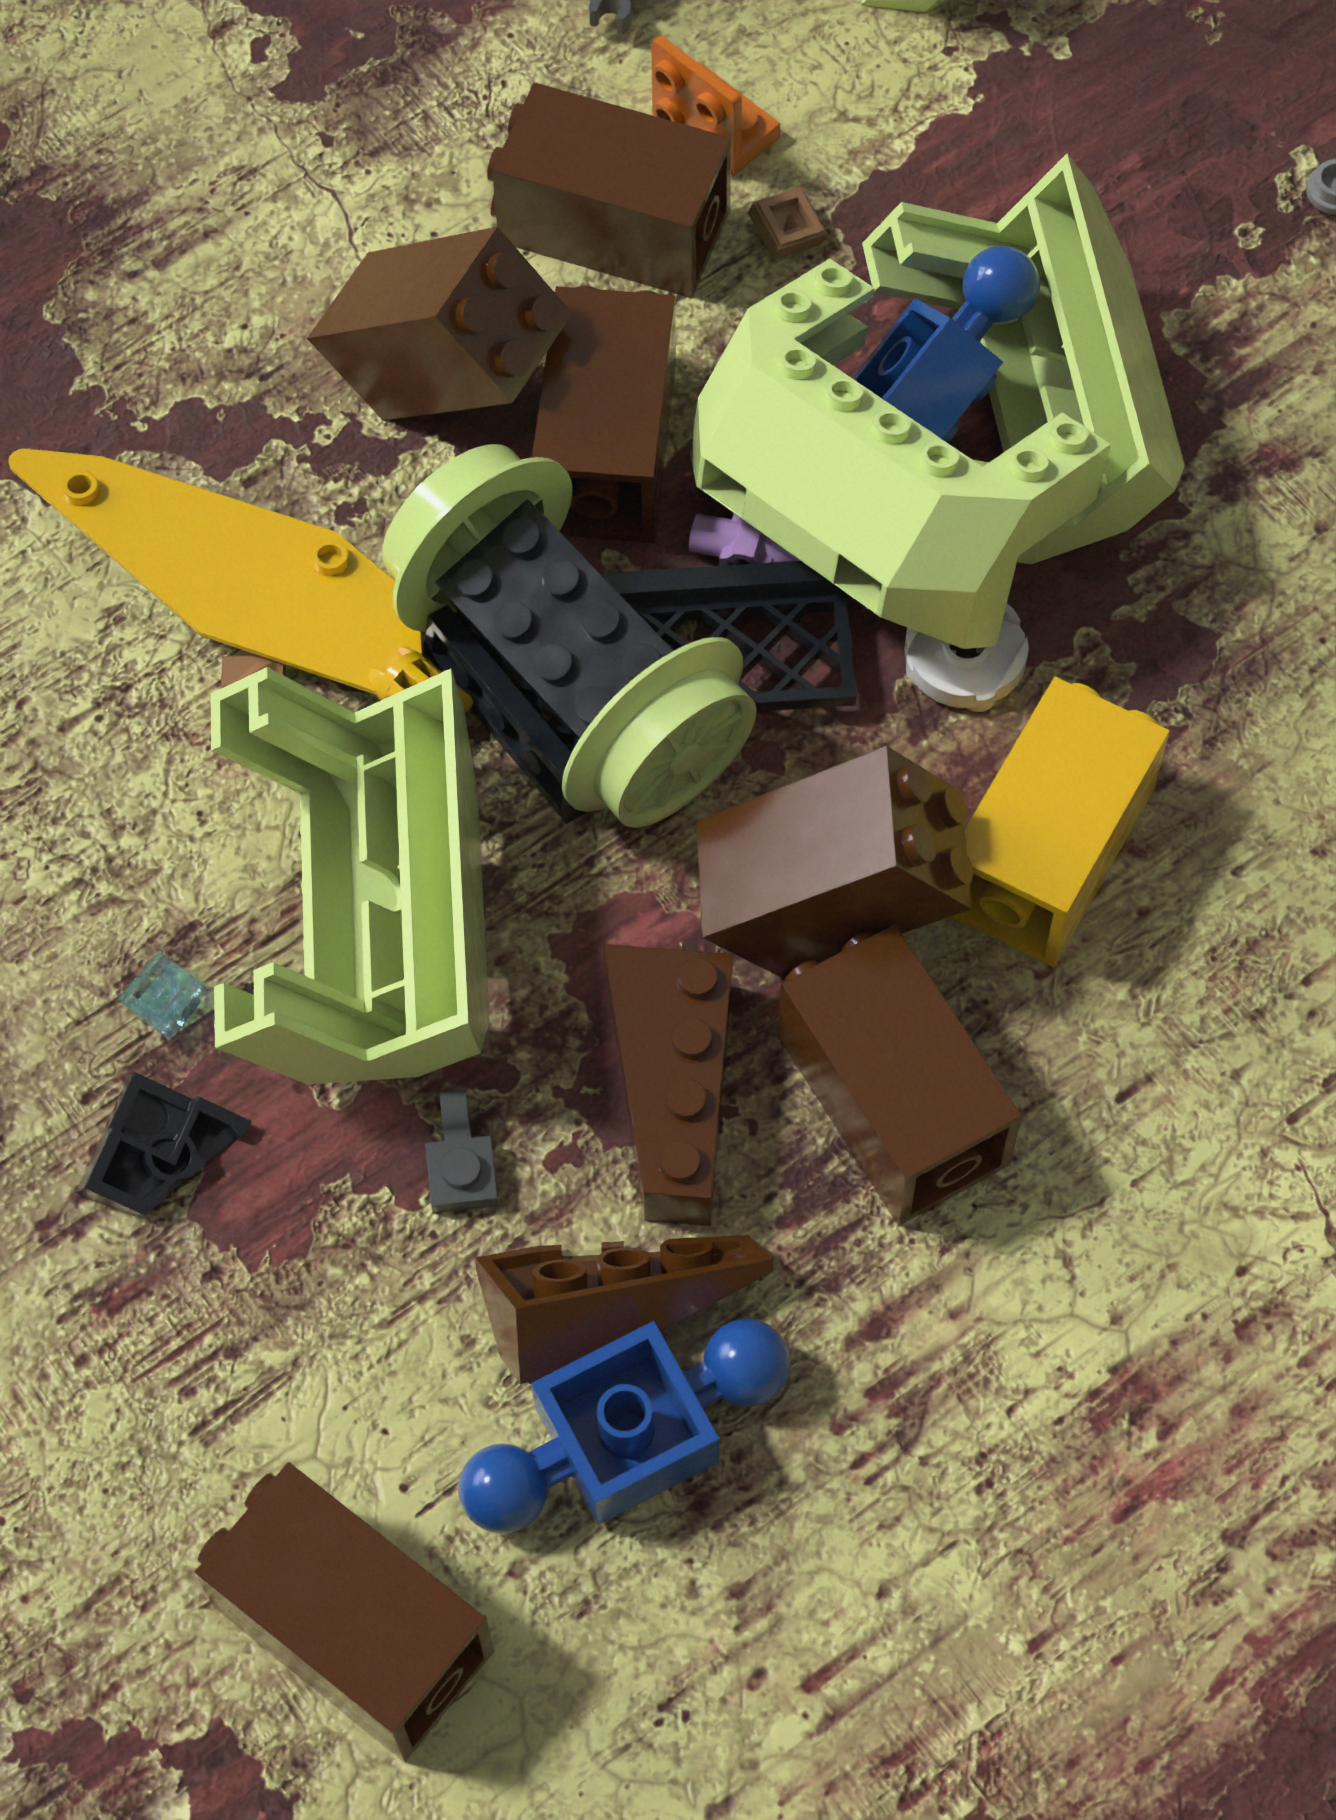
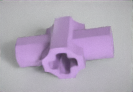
[689,513,800,566]

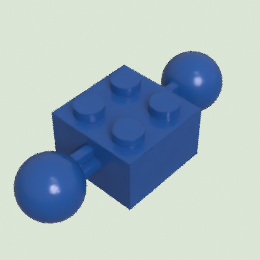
[852,245,1040,443]
[458,1319,791,1534]

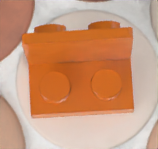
[651,35,780,177]

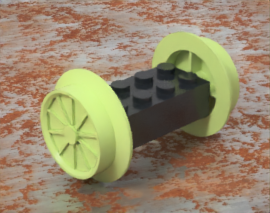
[382,444,757,828]

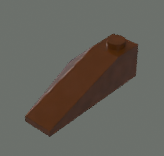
[475,1235,773,1384]

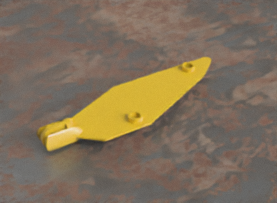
[8,448,473,713]

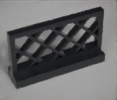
[601,560,857,712]
[424,605,587,824]

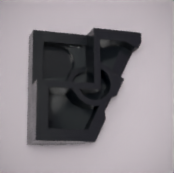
[75,1072,252,1217]

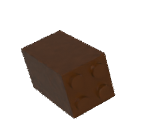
[487,82,731,298]
[307,226,573,420]
[532,286,676,543]
[696,746,973,977]
[778,924,1022,1226]
[194,1461,494,1763]

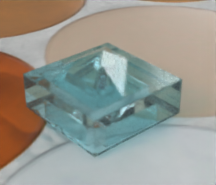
[117,951,211,1041]

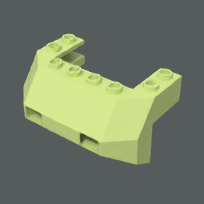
[862,153,1185,564]
[690,258,1111,649]
[211,667,490,1085]

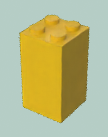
[951,676,1170,968]

